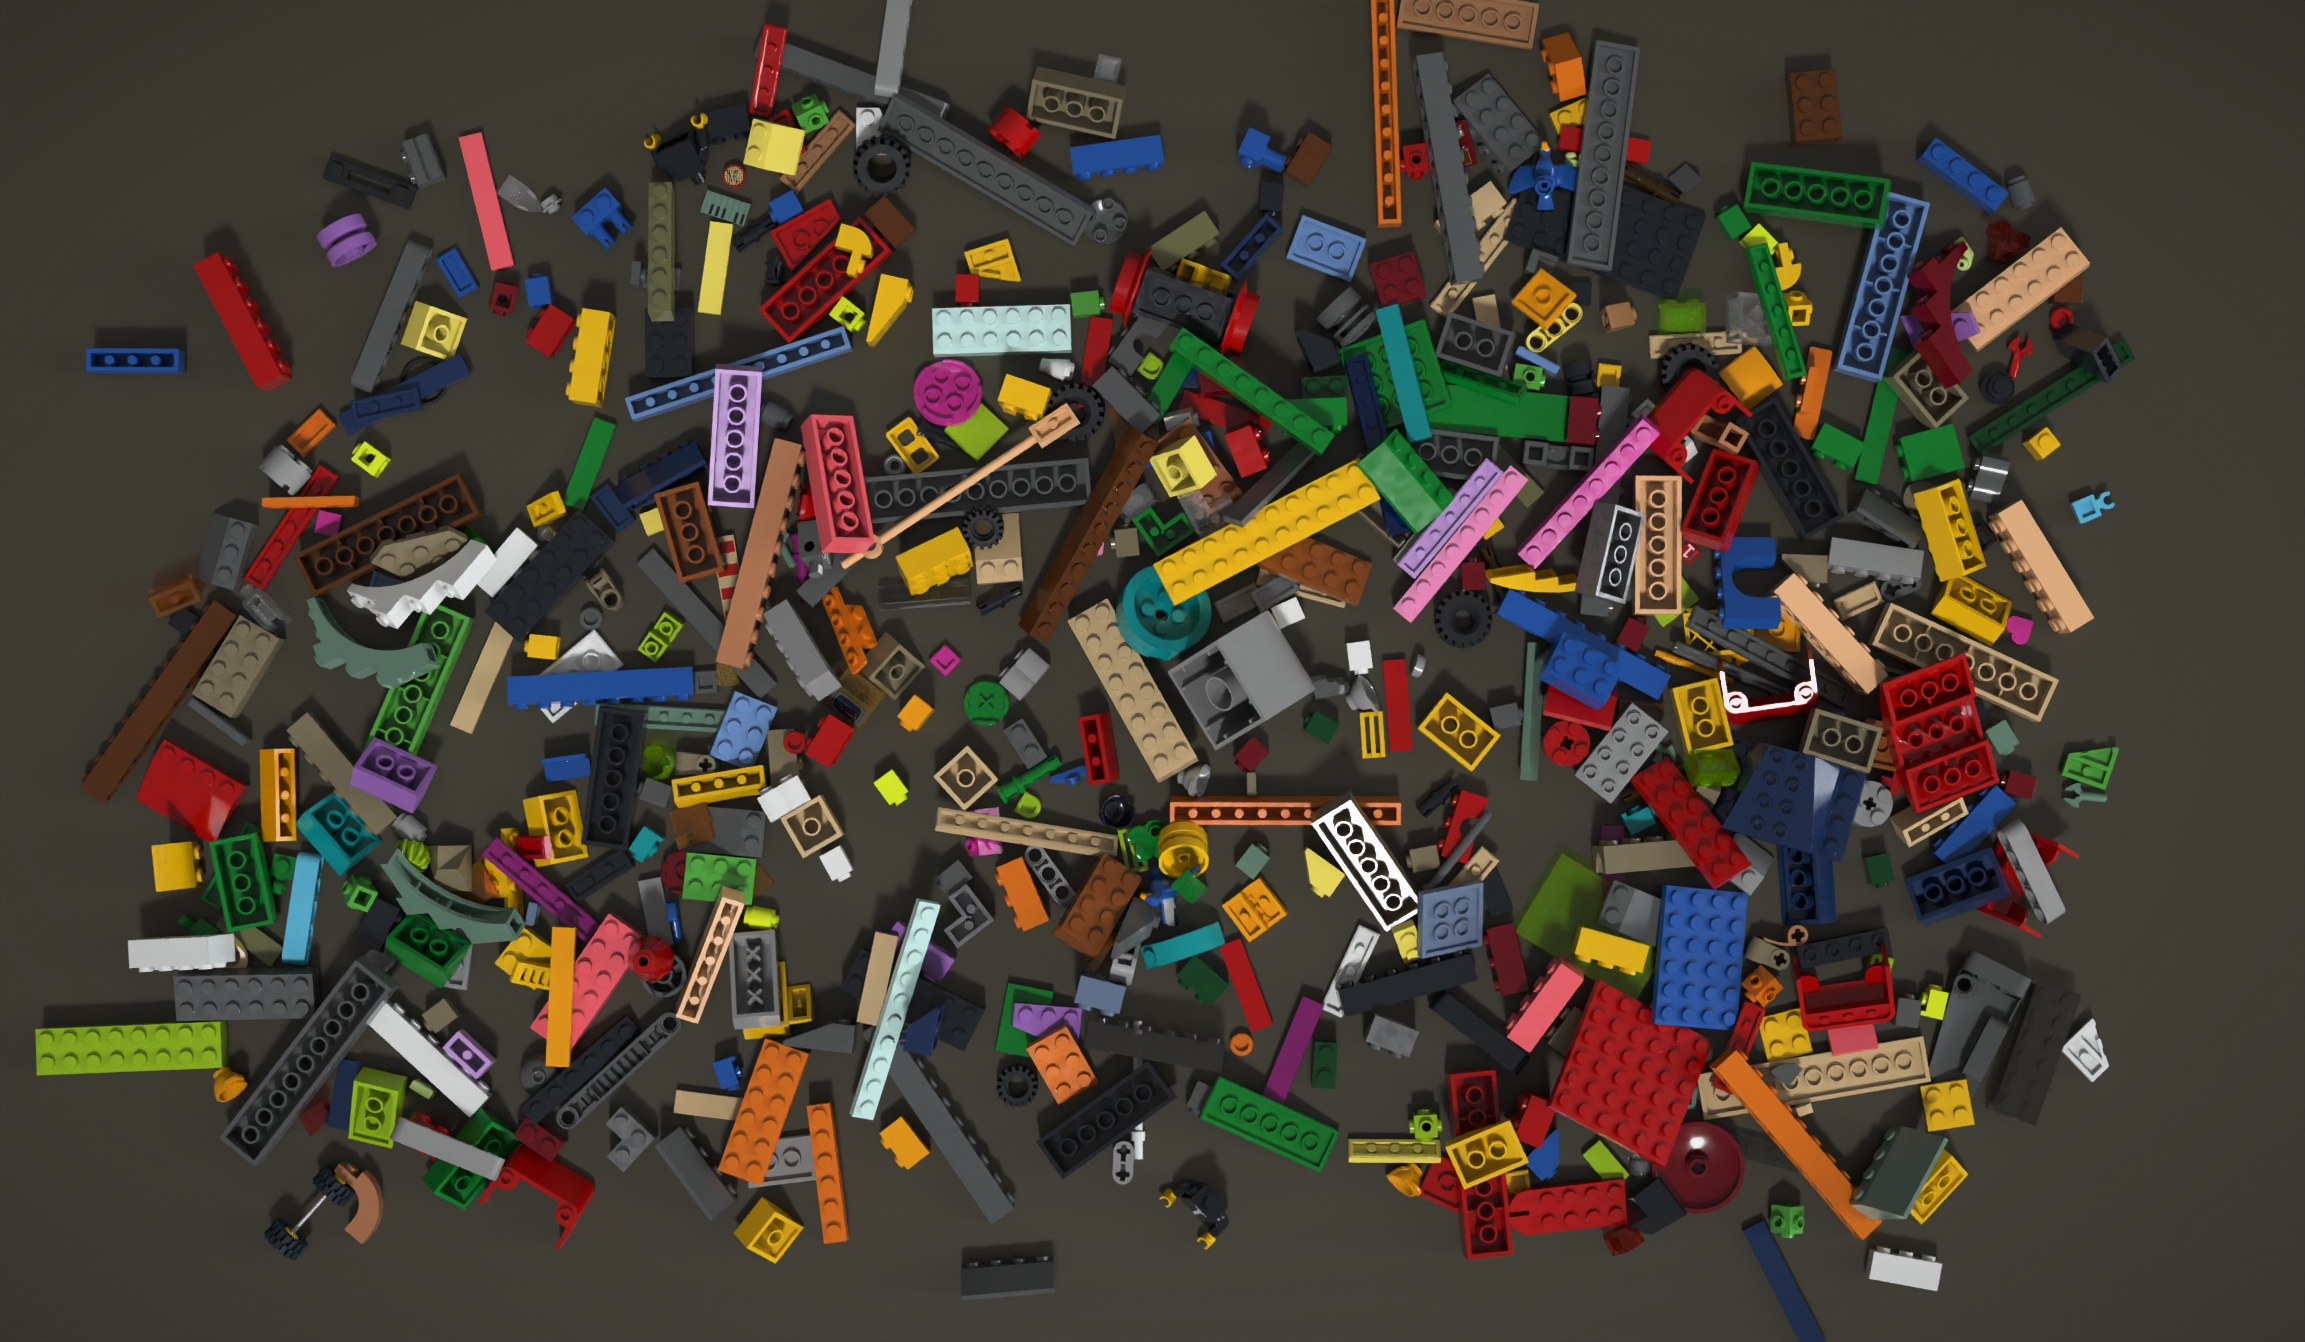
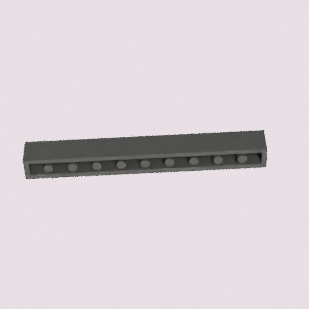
[1411,52,1485,286]
[1578,385,1633,617]
[862,1025,1016,1224]

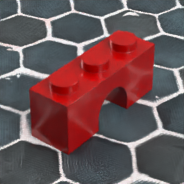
[1437,790,1488,864]

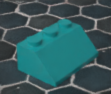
[296,792,382,876]

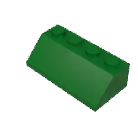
[1356,429,1455,534]
[422,1107,520,1210]

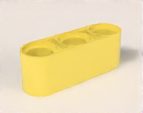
[1524,303,1583,354]

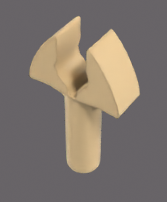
[1790,1102,1813,1117]

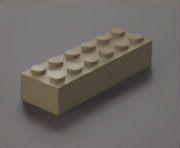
[1310,790,1418,932]

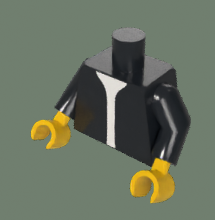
[644,113,709,185]
[1159,1179,1229,1249]

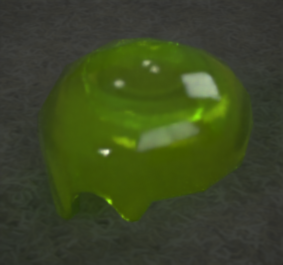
[642,743,675,781]

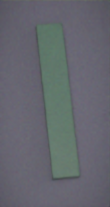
[1520,642,1545,781]
[594,703,726,732]

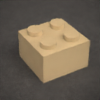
[933,745,999,811]
[780,795,845,858]

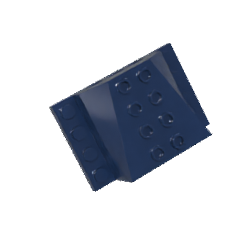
[1711,737,1868,863]

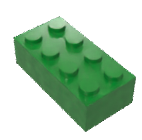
[209,831,278,933]

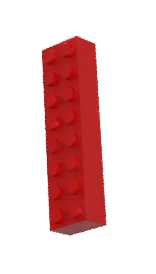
[1445,1068,1513,1260]

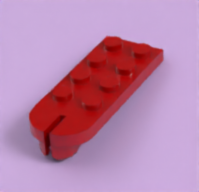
[1508,1177,1627,1235]

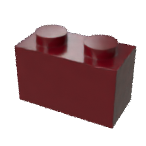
[513,1117,569,1162]

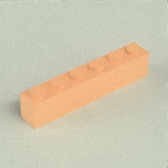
[676,886,745,1024]

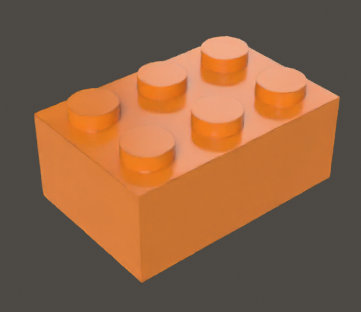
[994,856,1050,932]

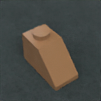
[1600,302,1637,334]

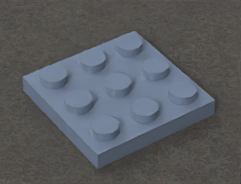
[1417,879,1483,959]

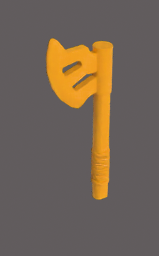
[1654,649,1749,685]

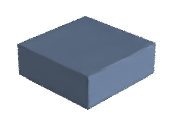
[525,901,541,926]

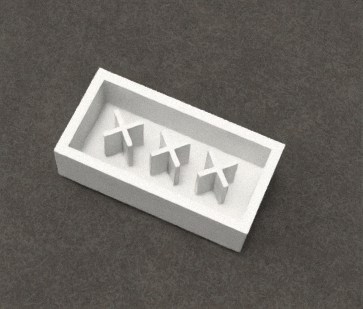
[128,934,235,972]

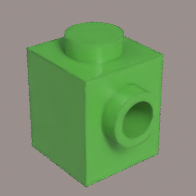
[1511,363,1546,392]

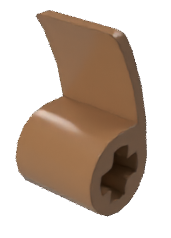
[1760,925,1808,946]

